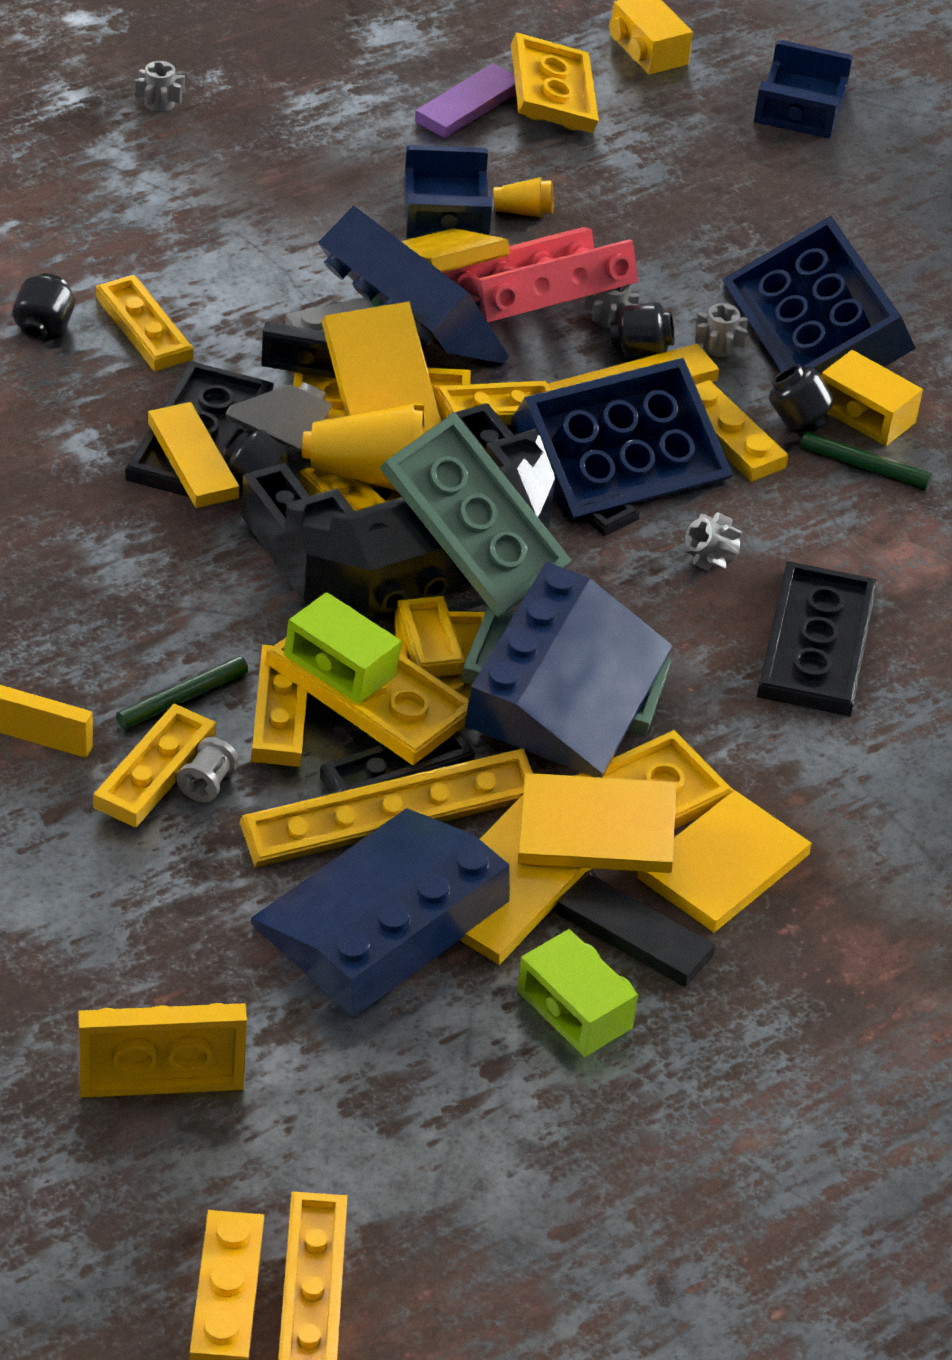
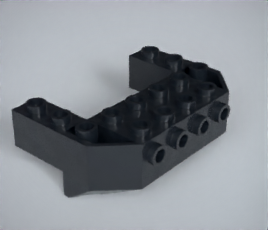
[242,403,555,619]

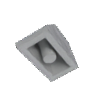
[226,382,332,454]

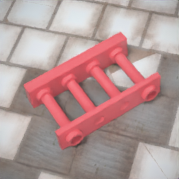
[443,227,638,322]

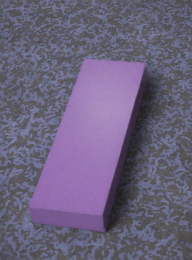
[415,63,516,139]

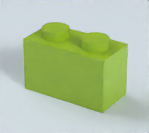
[284,592,402,705]
[517,929,638,1057]

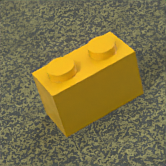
[609,0,693,75]
[821,350,923,446]

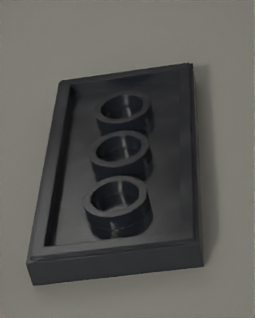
[125,361,274,497]
[757,561,877,716]

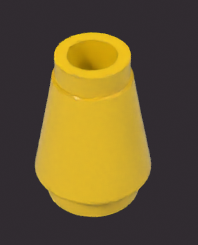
[493,177,553,218]

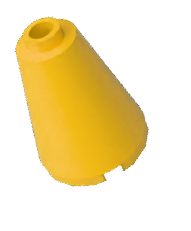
[302,403,425,492]

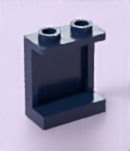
[754,40,853,139]
[404,145,492,238]

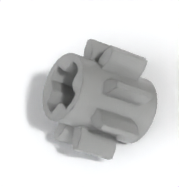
[135,61,185,112]
[584,284,639,329]
[695,303,748,357]
[684,512,742,571]

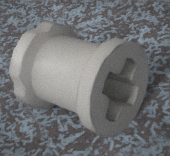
[176,737,239,803]

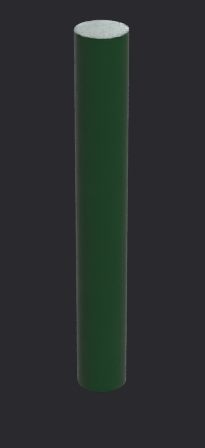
[800,432,932,490]
[116,655,248,730]

